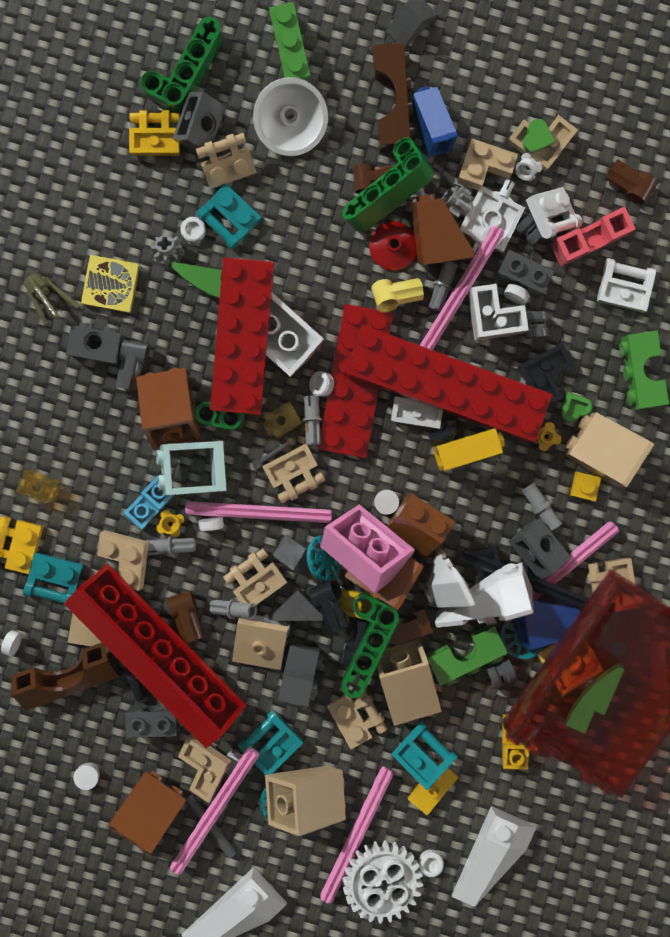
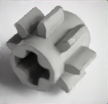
[442,186,473,218]
[151,233,184,266]

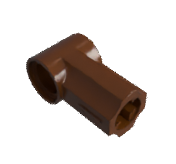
[604,159,659,205]
[353,163,393,194]
[167,590,203,643]

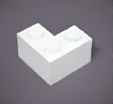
[468,284,529,341]

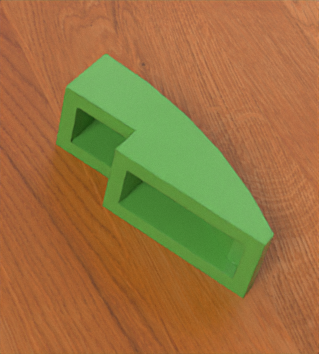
[172,262,222,300]
[566,663,624,734]

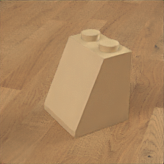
[564,412,654,487]
[377,638,442,726]
[265,766,346,836]

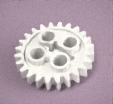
[342,840,423,924]

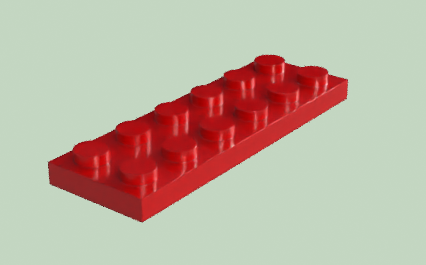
[210,257,275,415]
[318,304,393,458]

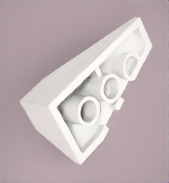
[423,548,475,607]
[435,563,533,628]
[452,806,536,907]
[182,867,287,937]

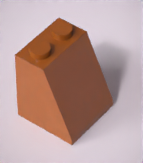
[411,194,475,265]
[136,368,202,451]
[386,493,455,560]
[343,557,424,610]
[107,771,186,854]

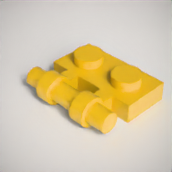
[129,110,180,156]
[0,516,44,574]

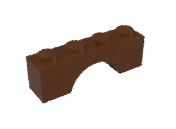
[373,43,415,152]
[11,642,119,711]

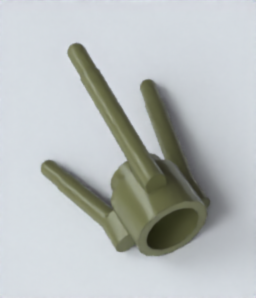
[23,273,80,326]

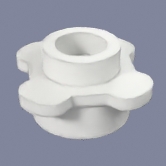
[514,153,542,181]

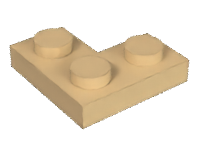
[507,115,578,172]
[457,138,518,191]
[97,530,149,591]
[178,734,232,803]

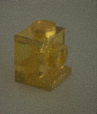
[263,401,303,439]
[16,469,59,503]

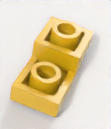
[502,714,529,770]

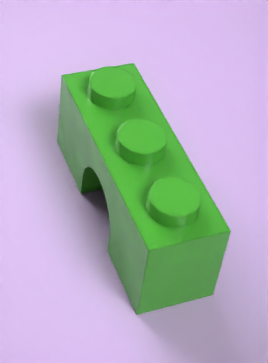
[269,2,311,84]
[619,330,669,410]
[425,625,508,686]

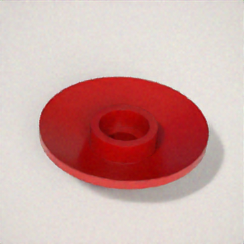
[369,221,417,271]

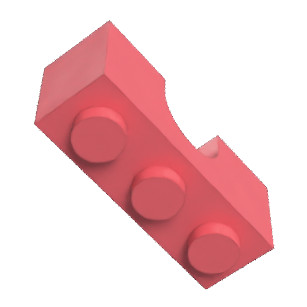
[551,207,635,267]

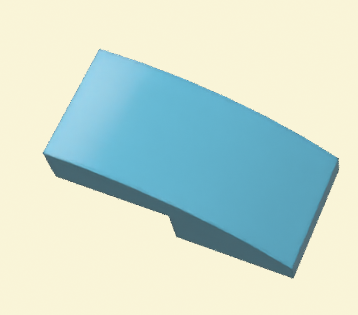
[123,476,174,531]

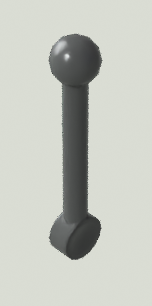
[252,436,297,469]

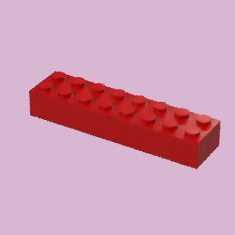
[344,325,553,443]
[64,563,247,748]

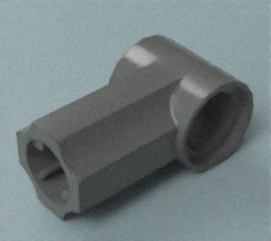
[115,339,150,391]

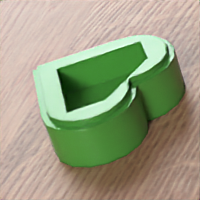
[522,119,555,153]
[560,392,593,423]

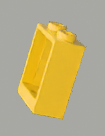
[432,428,505,471]

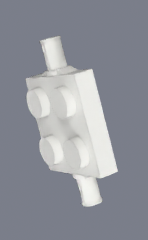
[460,179,525,254]

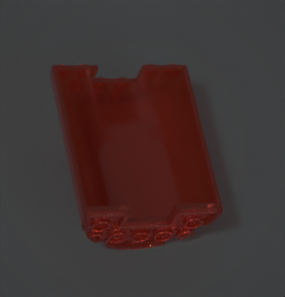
[502,569,670,797]

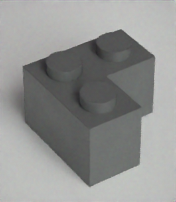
[278,642,323,707]

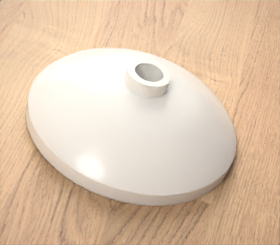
[253,77,328,156]

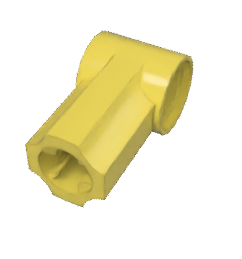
[371,278,424,313]

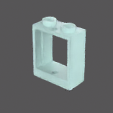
[156,441,226,495]

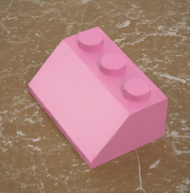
[320,504,415,593]

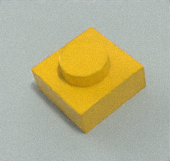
[570,472,601,501]

